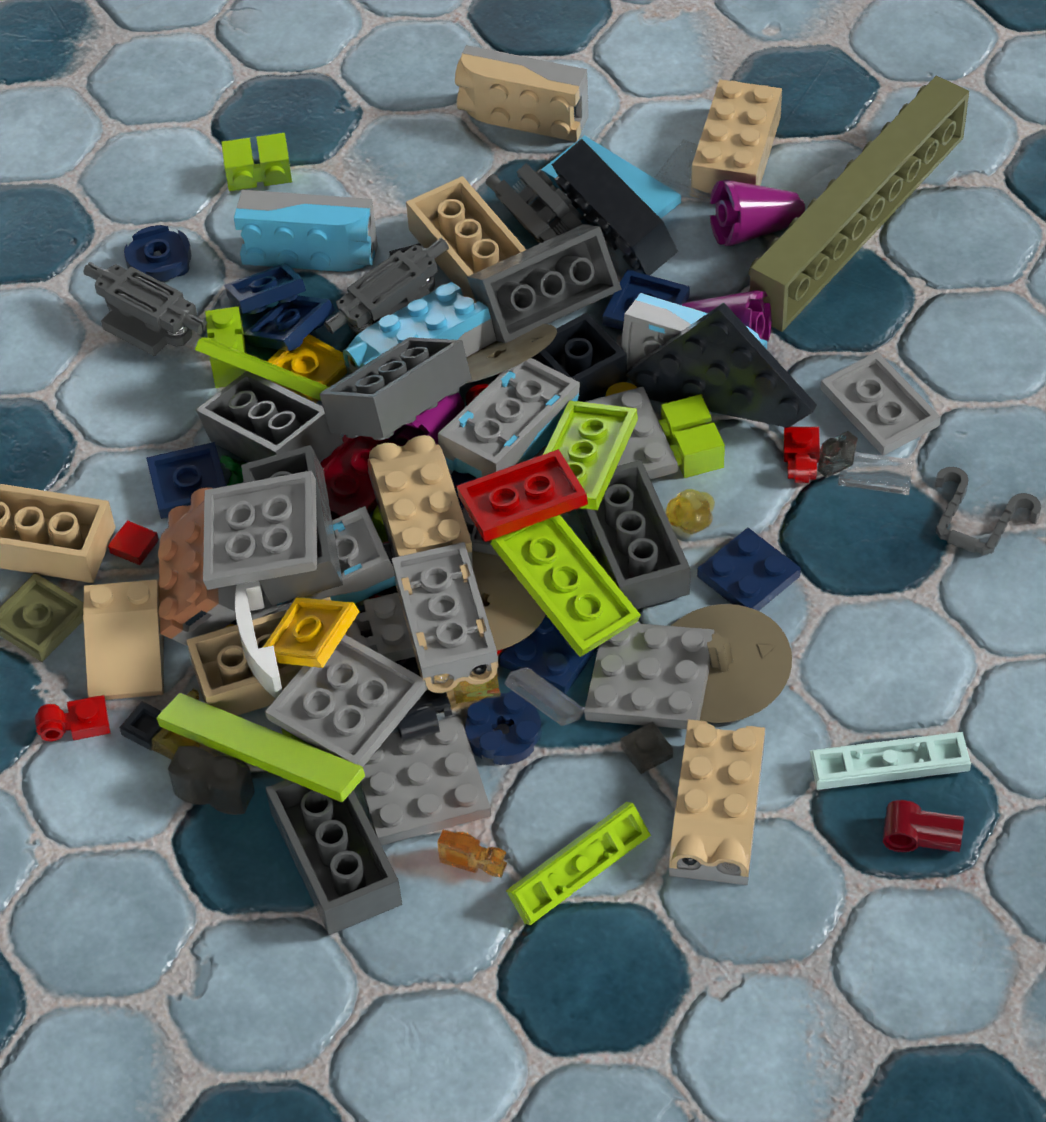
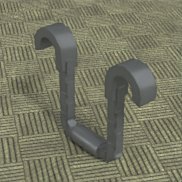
[935,467,1041,555]

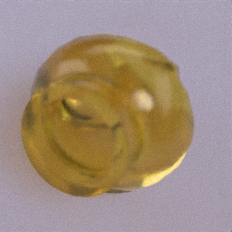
[666,489,715,534]

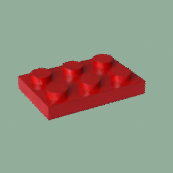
[457,449,588,542]

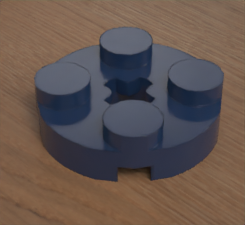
[124,225,192,282]
[465,691,542,765]

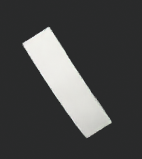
[235,581,283,699]

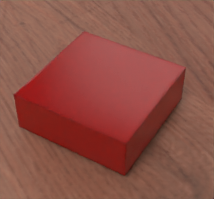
[108,520,159,565]

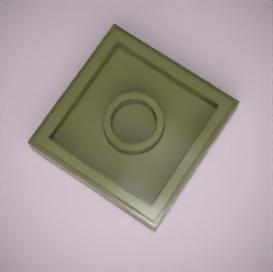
[0,573,83,662]

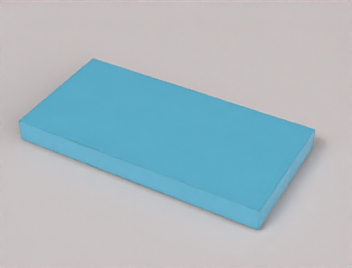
[541,135,681,219]

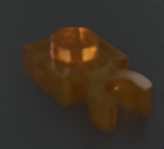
[437,829,507,878]

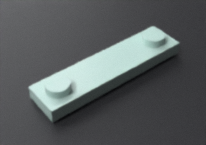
[810,732,971,790]

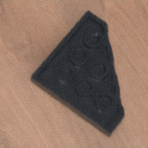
[625,302,817,428]

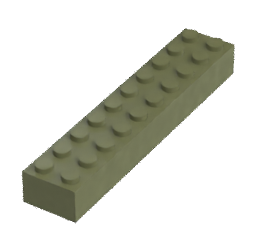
[748,75,969,332]

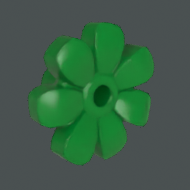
[220,455,248,486]

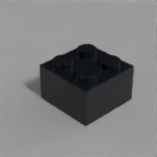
[531,312,627,402]

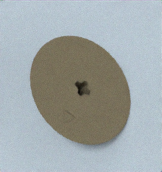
[467,324,557,383]
[472,551,546,650]
[671,604,792,723]

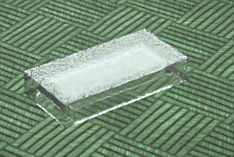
[838,450,914,495]
[504,667,585,726]

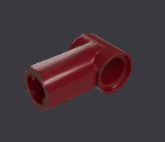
[883,800,964,852]

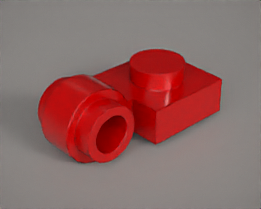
[783,426,820,483]
[35,695,111,741]

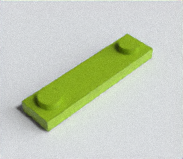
[506,802,651,925]

